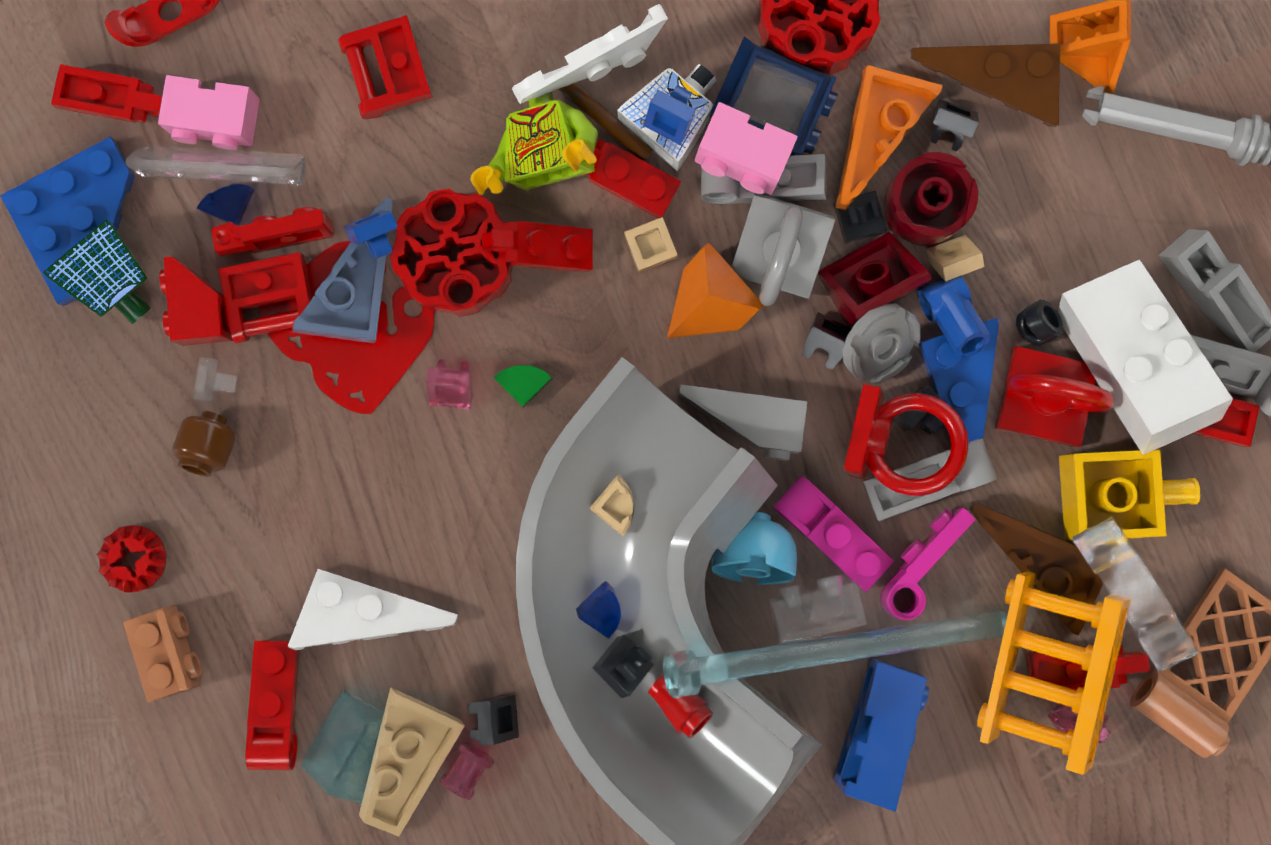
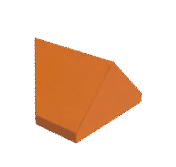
[1050,0,1131,94]
[667,243,765,338]

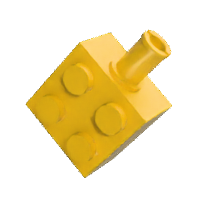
[1059,450,1200,541]

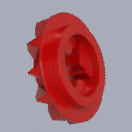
[96,525,166,593]

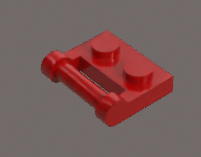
[338,15,433,119]
[218,252,312,344]

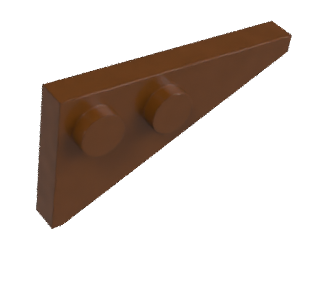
[969,501,1114,636]

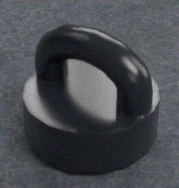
[1016,299,1063,346]

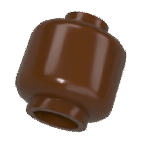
[172,411,235,477]

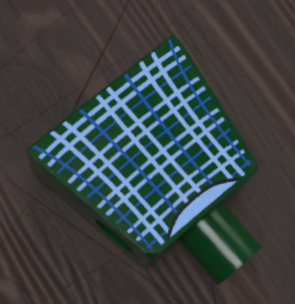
[43,219,151,324]

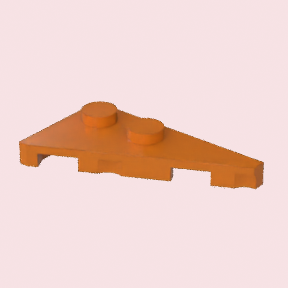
[835,65,942,210]

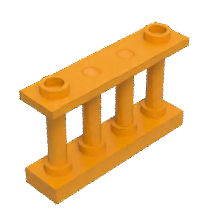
[977,571,1131,775]

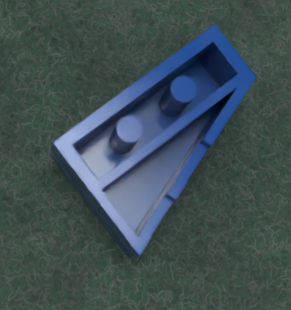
[833,658,929,812]

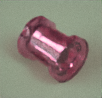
[440,742,494,800]

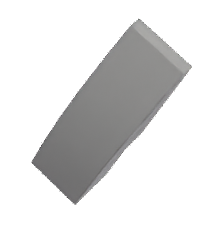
[1158,229,1271,352]

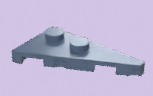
[293,198,393,343]

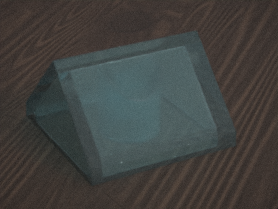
[300,690,384,804]

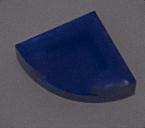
[196,184,255,226]
[576,580,621,639]

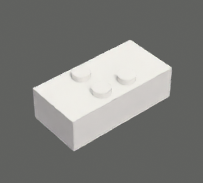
[1058,259,1233,455]

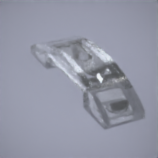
[1072,517,1199,672]

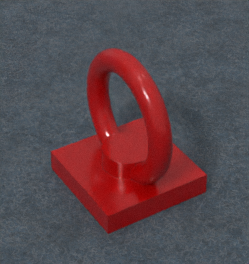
[995,346,1115,448]
[843,384,969,496]

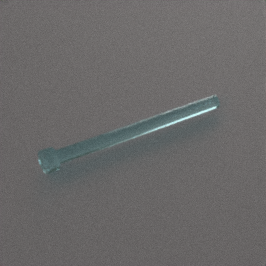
[663,611,1007,698]

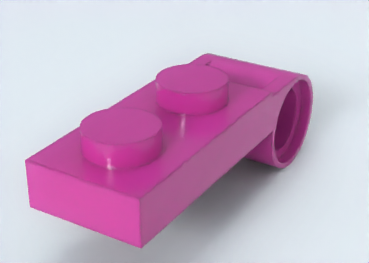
[773,475,894,592]
[880,508,976,620]

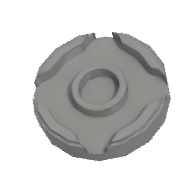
[843,303,921,384]

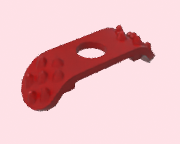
[104,0,220,47]

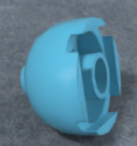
[712,512,797,585]

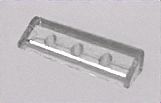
[126,145,305,186]

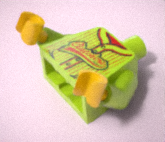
[470,92,598,195]

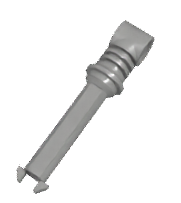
[1082,86,1271,167]

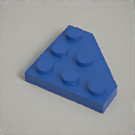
[0,137,135,306]

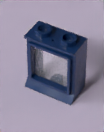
[708,36,838,156]

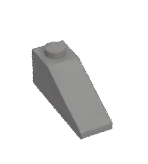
[679,384,807,461]

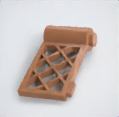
[1130,568,1271,758]

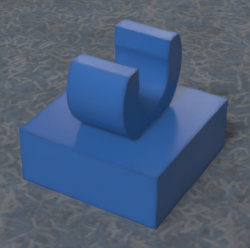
[643,85,696,145]
[344,210,398,258]

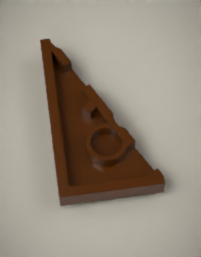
[911,43,1060,127]

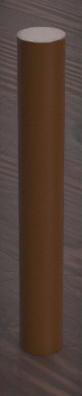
[558,82,654,161]

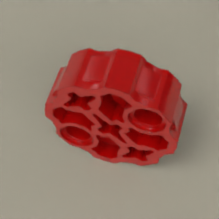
[758,0,881,75]
[390,188,513,317]

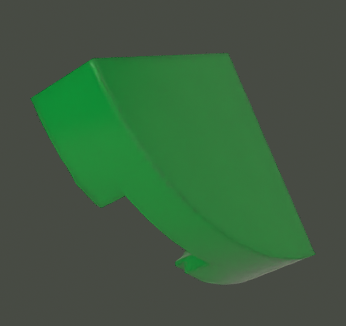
[493,365,553,408]

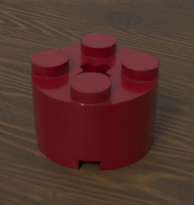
[884,152,978,246]

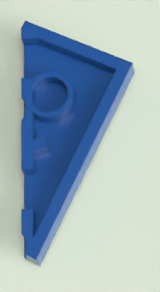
[918,318,999,442]

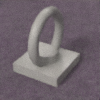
[731,193,836,306]

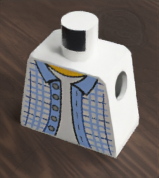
[618,64,717,171]

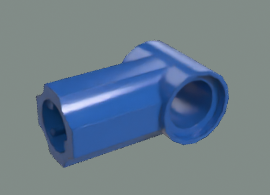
[917,276,990,357]

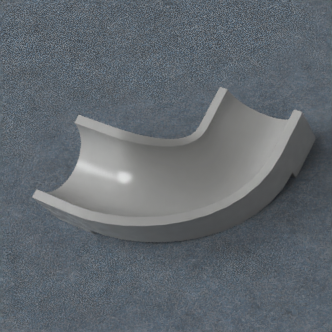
[516,357,822,845]

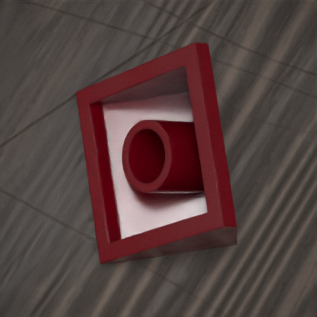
[818,232,932,327]

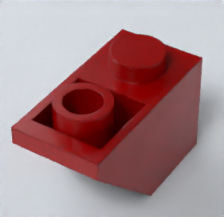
[159,256,233,346]

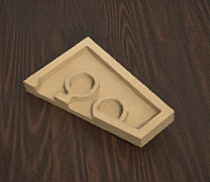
[359,687,465,837]

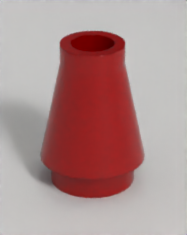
[648,674,713,739]

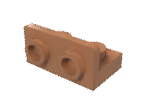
[123,605,202,703]

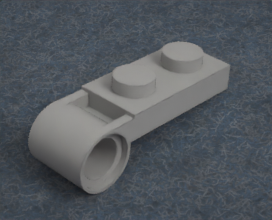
[701,154,827,204]
[1191,335,1271,416]
[862,438,998,521]

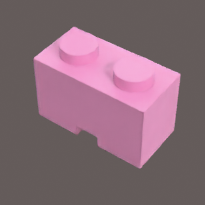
[158,75,260,150]
[694,102,798,195]

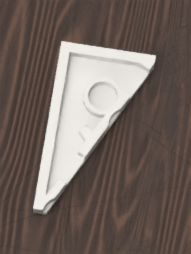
[512,4,668,104]
[288,569,458,650]

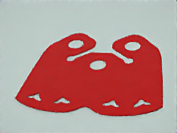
[259,241,434,414]

